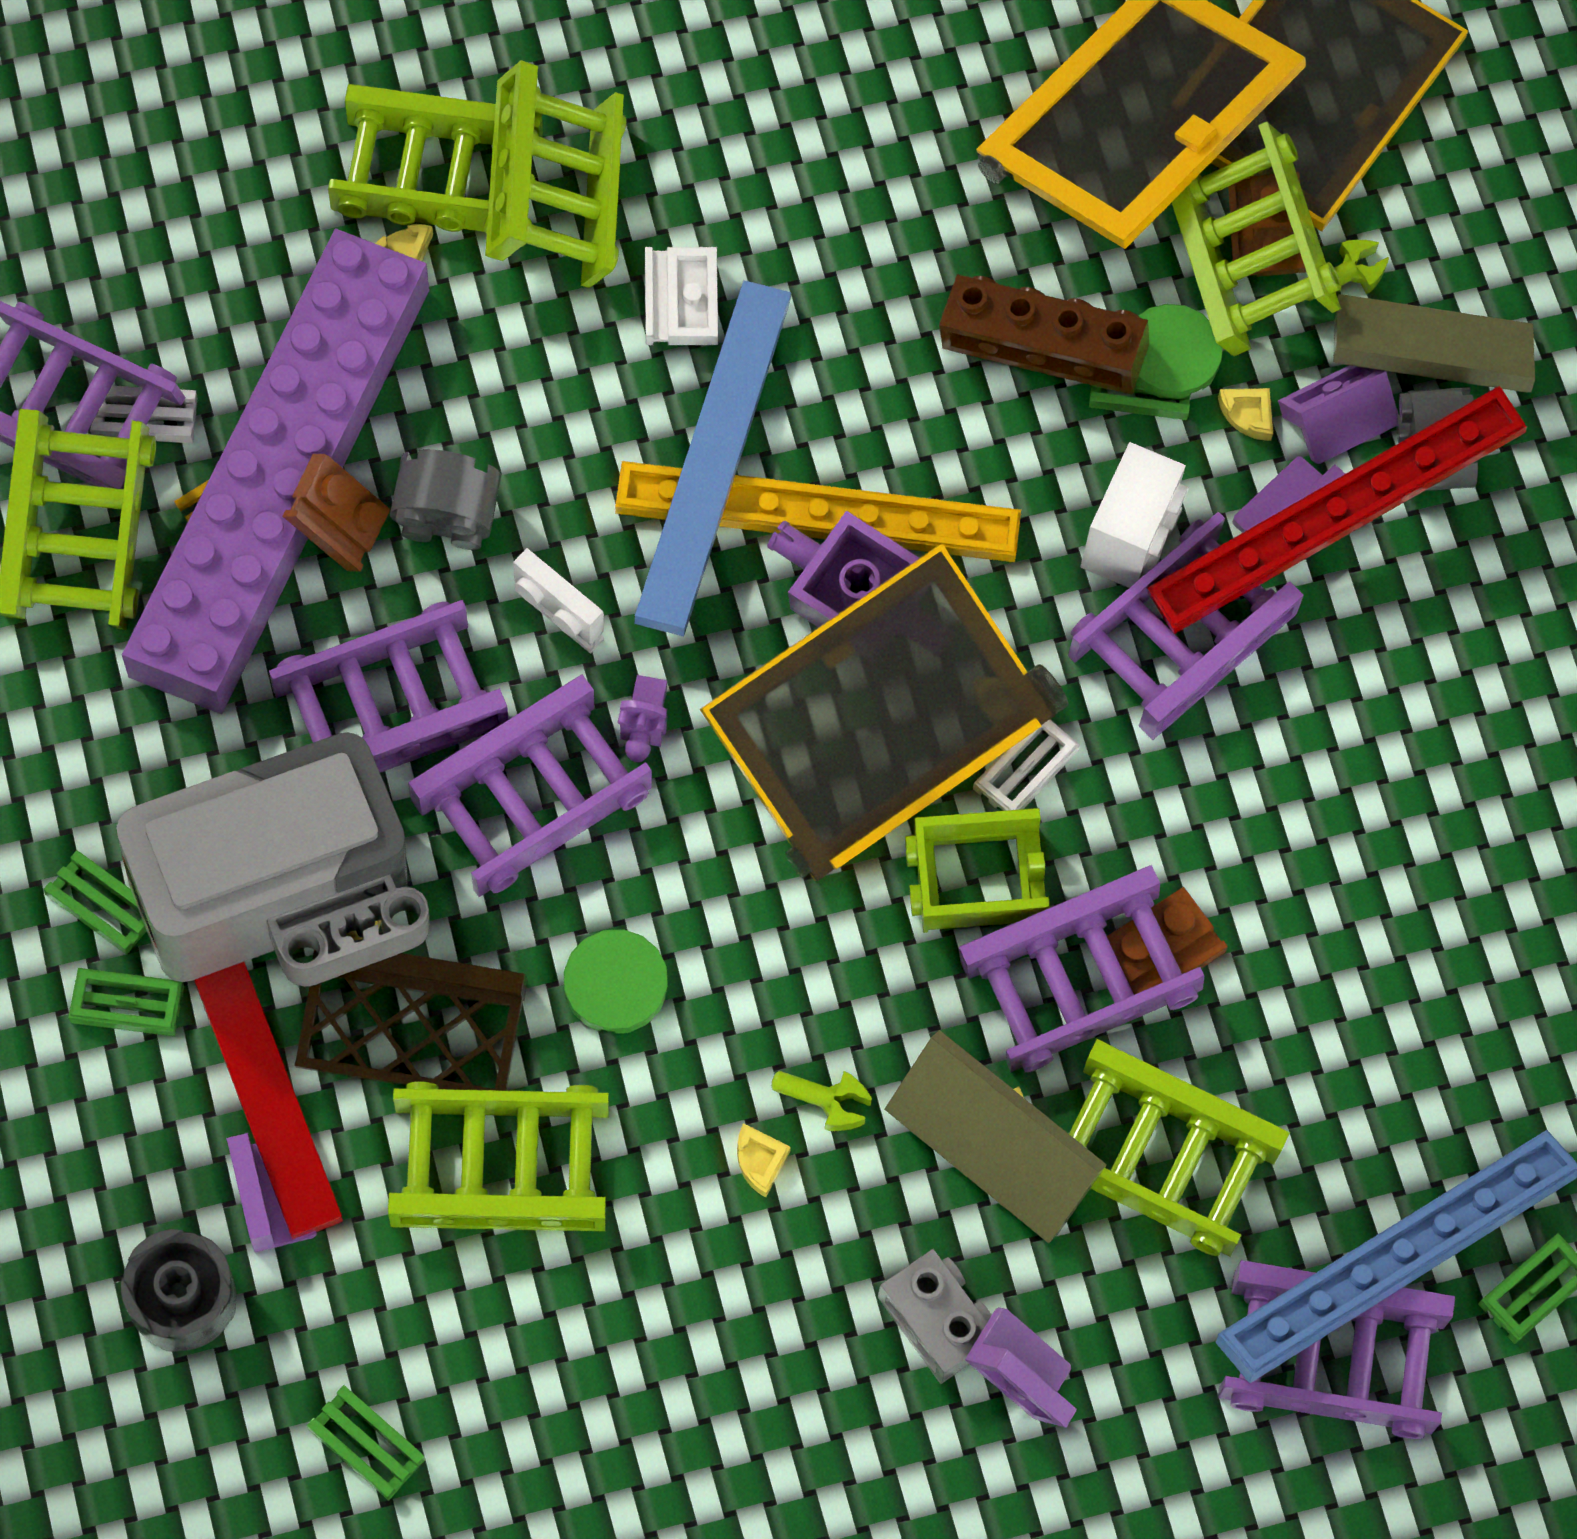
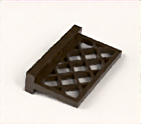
[294,950,528,1091]

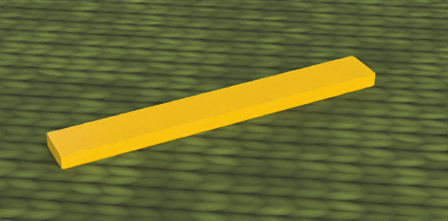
[615,461,1021,563]

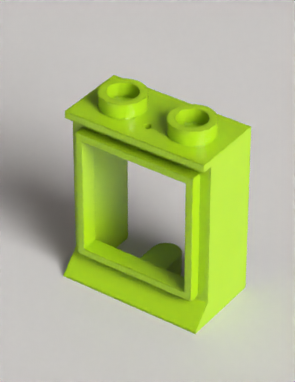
[905,808,1050,933]

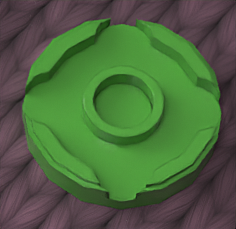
[1137,304,1222,400]
[564,929,668,1034]

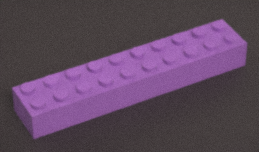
[122,228,429,714]

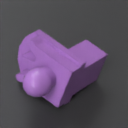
[618,675,667,763]

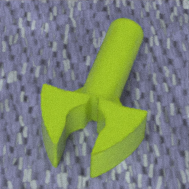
[1307,240,1389,301]
[771,1071,872,1131]

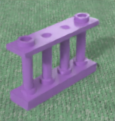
[0,301,186,489]
[1068,512,1304,740]
[269,600,508,773]
[408,674,652,897]
[959,865,1205,1072]
[1218,1260,1455,1439]

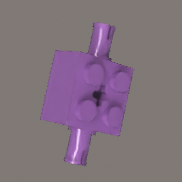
[767,511,954,664]

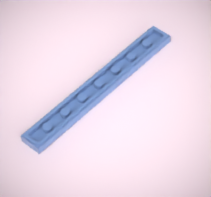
[635,280,791,637]
[1216,1130,1577,1384]

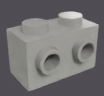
[878,1249,992,1384]

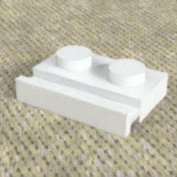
[645,247,718,345]
[513,548,604,654]

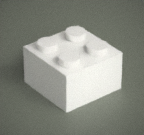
[1080,442,1189,588]

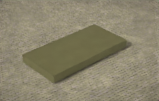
[1333,294,1535,393]
[884,1030,1107,1243]

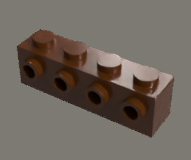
[939,274,1149,395]

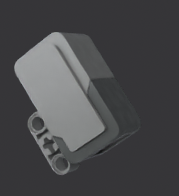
[116,732,430,987]

